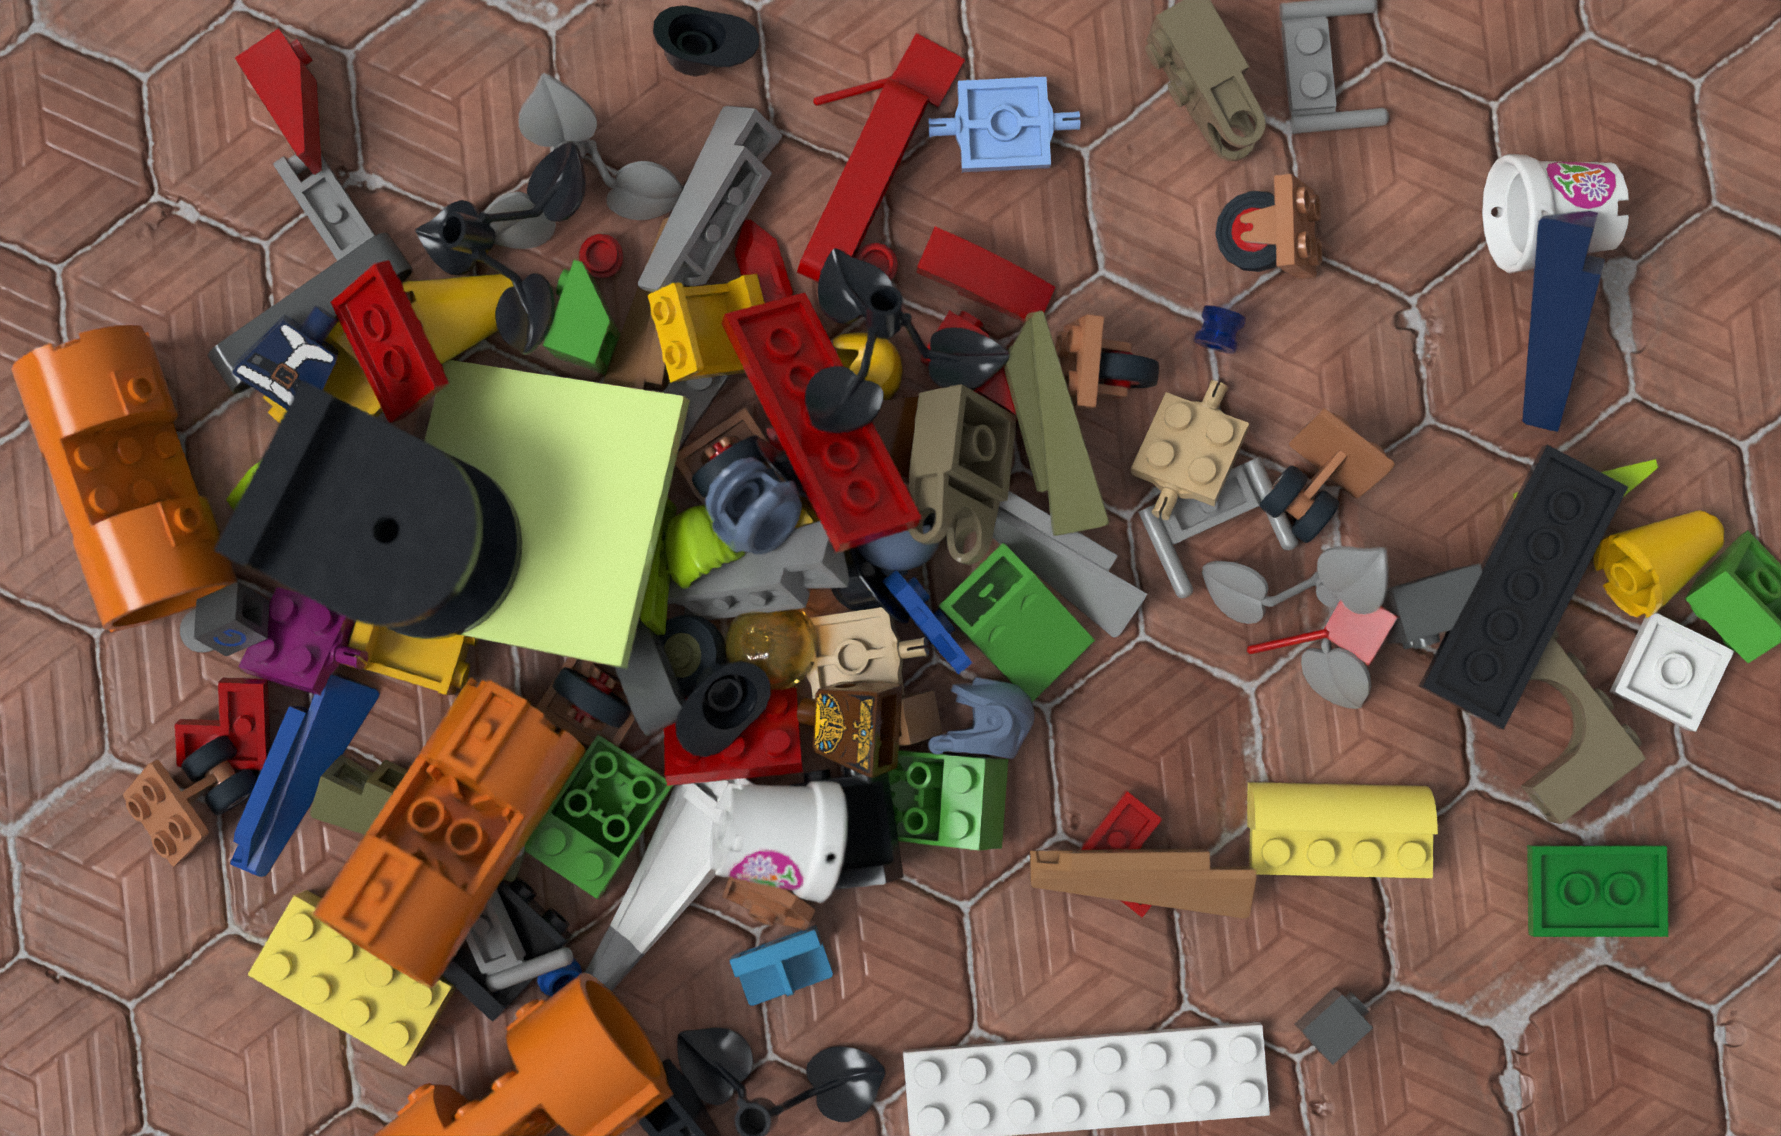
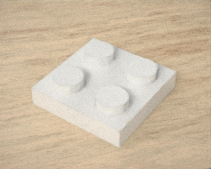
[1609,613,1734,732]

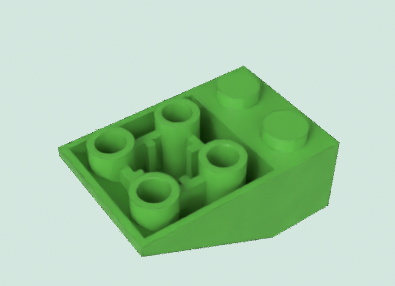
[937,543,1095,702]
[524,734,672,900]
[888,750,1008,850]

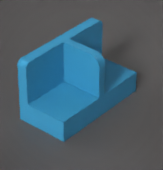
[729,925,833,1006]

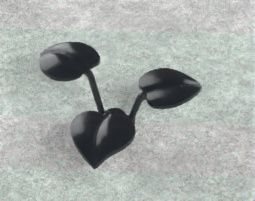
[415,142,586,355]
[805,248,1009,433]
[677,1027,886,1136]

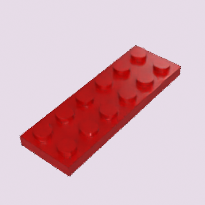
[721,292,922,553]

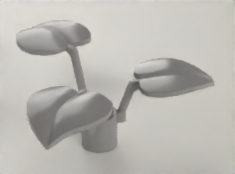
[485,73,684,249]
[1202,546,1389,709]

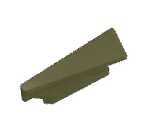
[1003,310,1109,536]

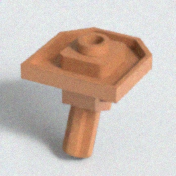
[722,877,815,931]

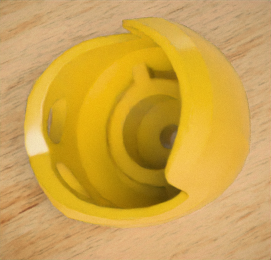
[833,333,902,400]

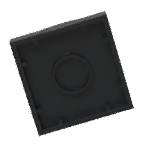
[214,380,522,639]

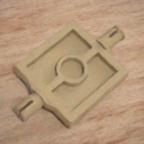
[1131,380,1249,520]
[777,607,929,699]

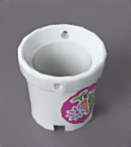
[1482,154,1629,274]
[710,781,847,903]

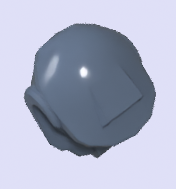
[706,457,801,554]
[928,677,1035,759]

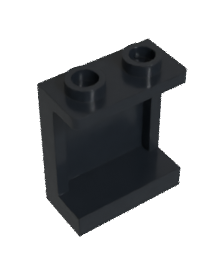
[789,767,904,890]
[442,877,573,1022]

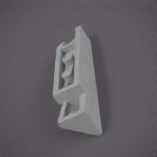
[638,106,782,292]
[992,491,1147,637]
[668,521,849,620]

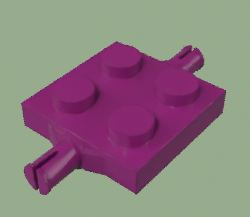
[238,587,369,696]

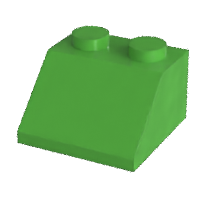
[1685,530,1781,663]

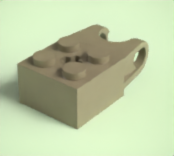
[1145,0,1266,161]
[909,384,1017,565]

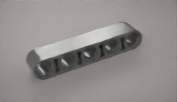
[207,232,413,394]

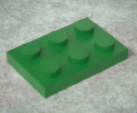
[1527,845,1669,937]

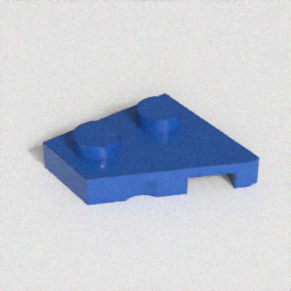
[882,570,973,674]

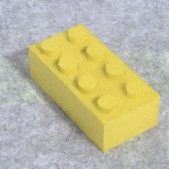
[248,890,456,1066]

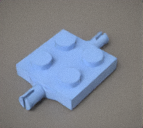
[928,77,1080,172]

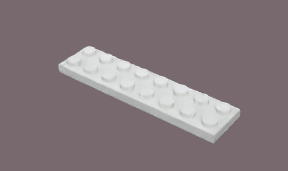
[903,1022,1270,1136]

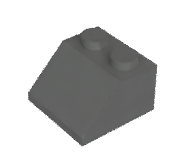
[1381,564,1483,649]

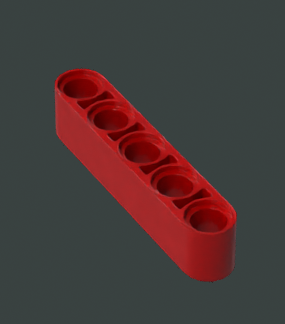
[797,78,930,283]

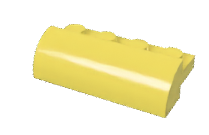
[1247,782,1438,878]

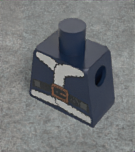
[232,305,339,410]

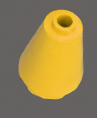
[402,274,514,364]
[1593,510,1724,618]

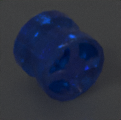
[1193,305,1246,354]

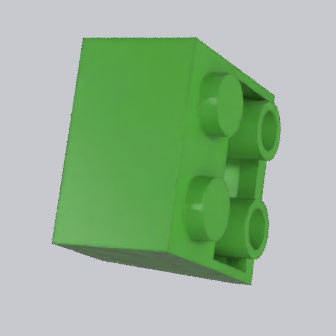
[543,260,620,375]

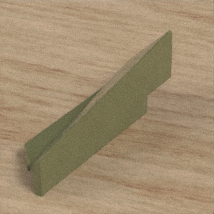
[310,755,526,882]

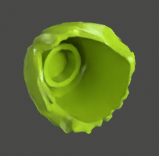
[664,505,745,589]

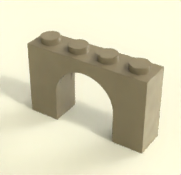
[1463,629,1647,824]

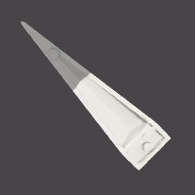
[585,778,755,991]

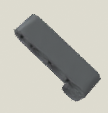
[615,616,685,737]

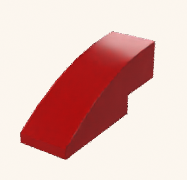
[916,226,1055,323]

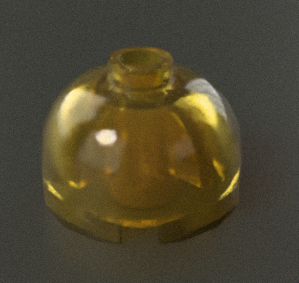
[726,608,818,690]

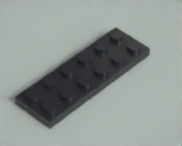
[1418,445,1628,729]

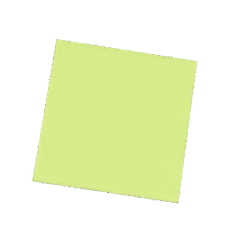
[424,360,690,669]

